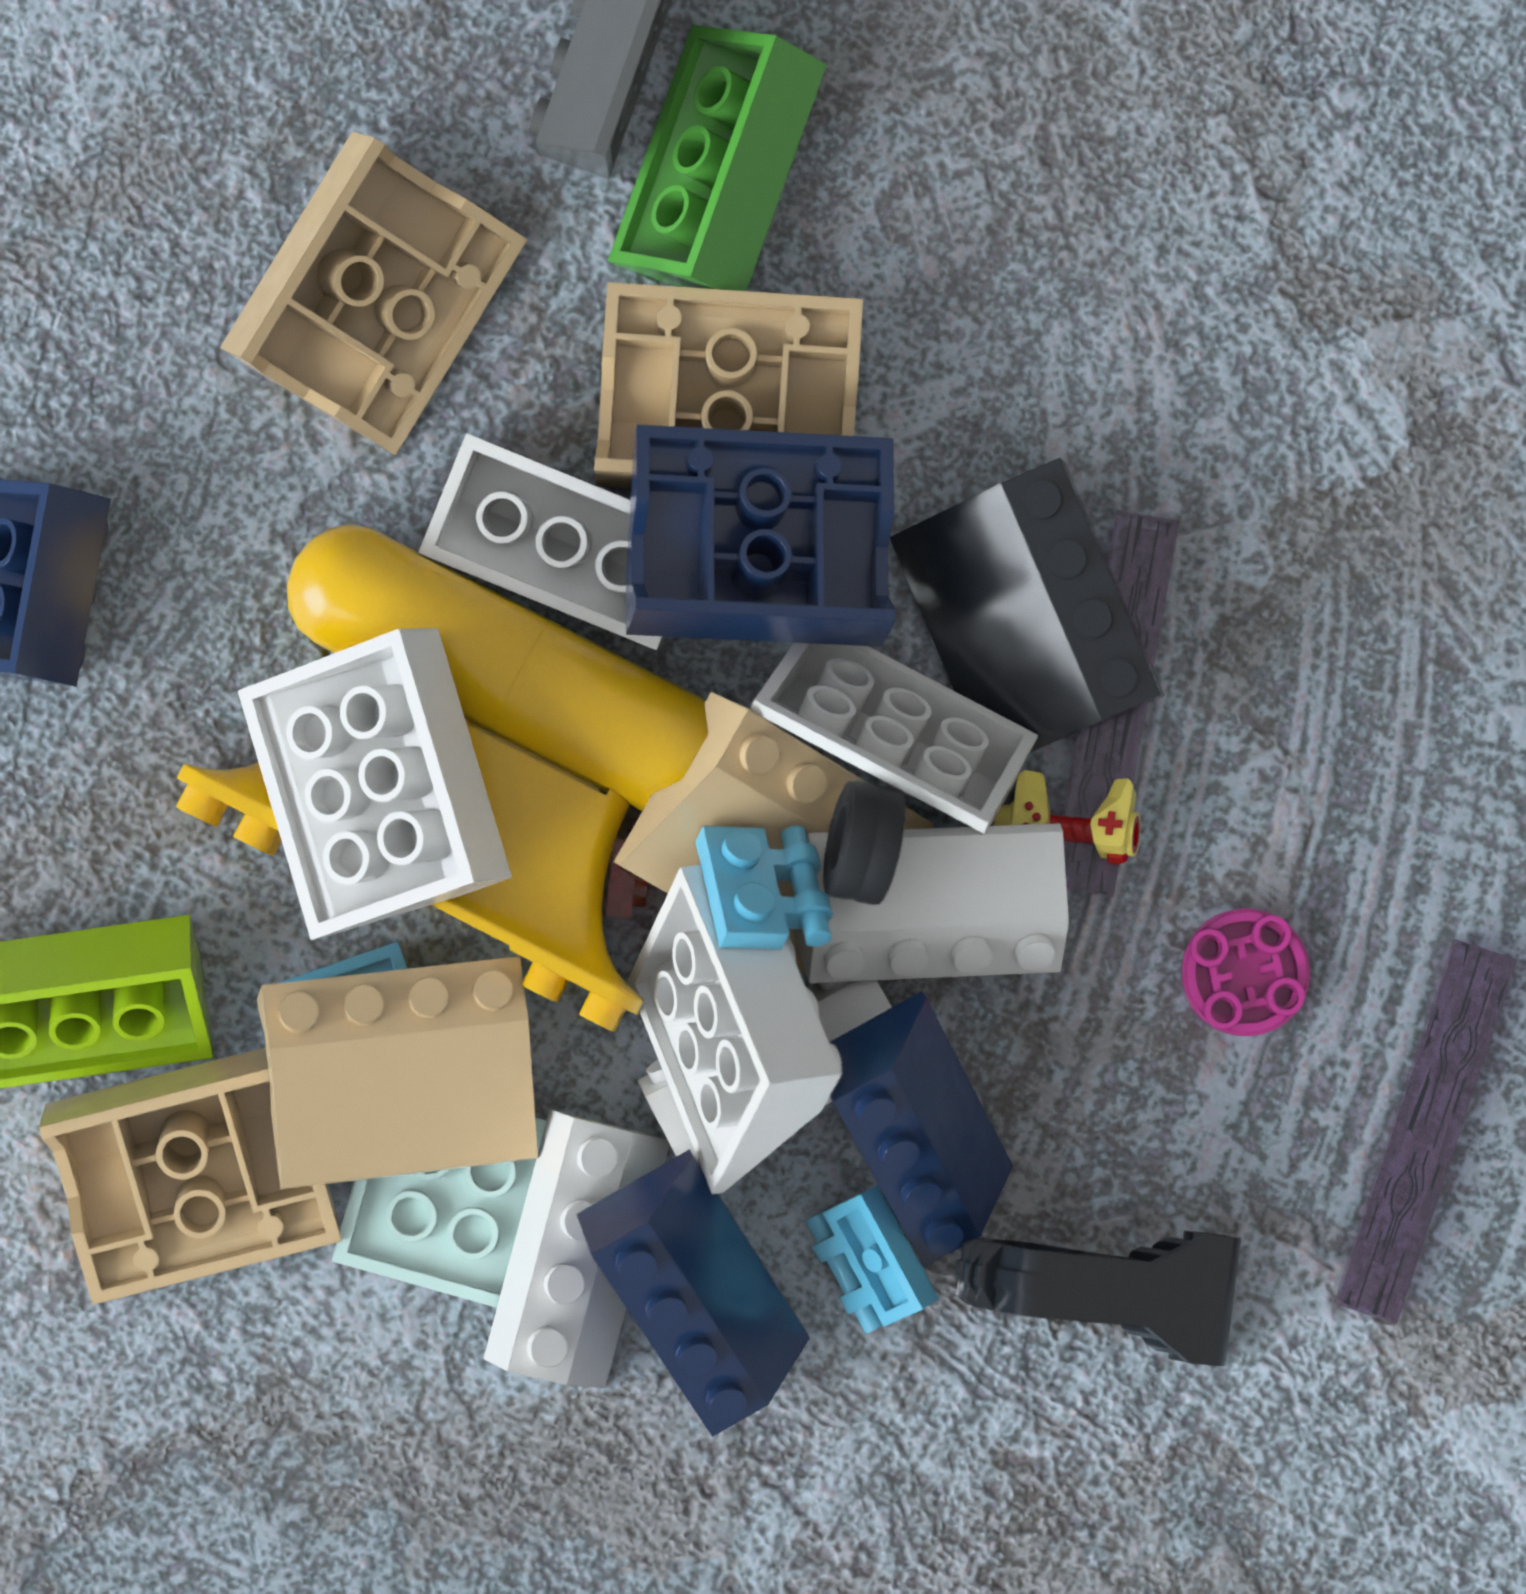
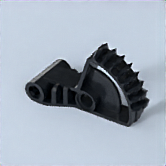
[955,1230,1241,1366]

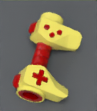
[994,770,1141,864]

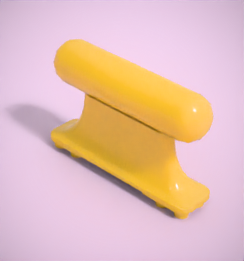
[176,524,708,1032]

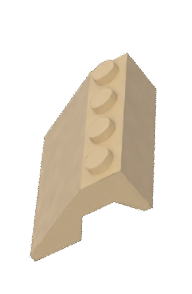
[220,131,528,455]
[594,282,863,489]
[614,692,934,974]
[257,956,538,1190]
[39,1047,342,1305]

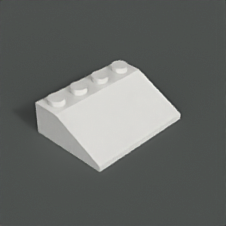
[238,628,512,940]
[750,643,1039,833]
[627,865,842,1194]

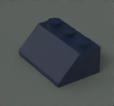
[0,480,111,687]

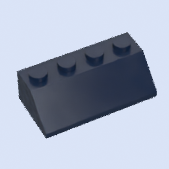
[829,991,1013,1268]
[576,1149,810,1437]

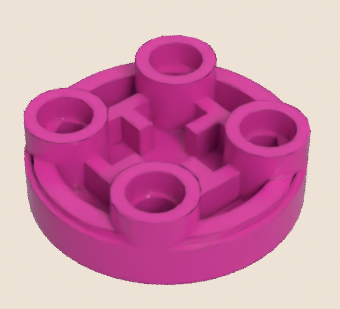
[1181,909,1310,1036]

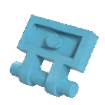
[695,826,833,950]
[805,1184,939,1334]

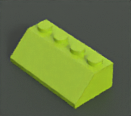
[0,915,214,1089]

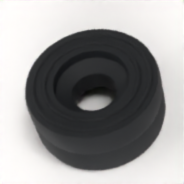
[823,781,905,905]

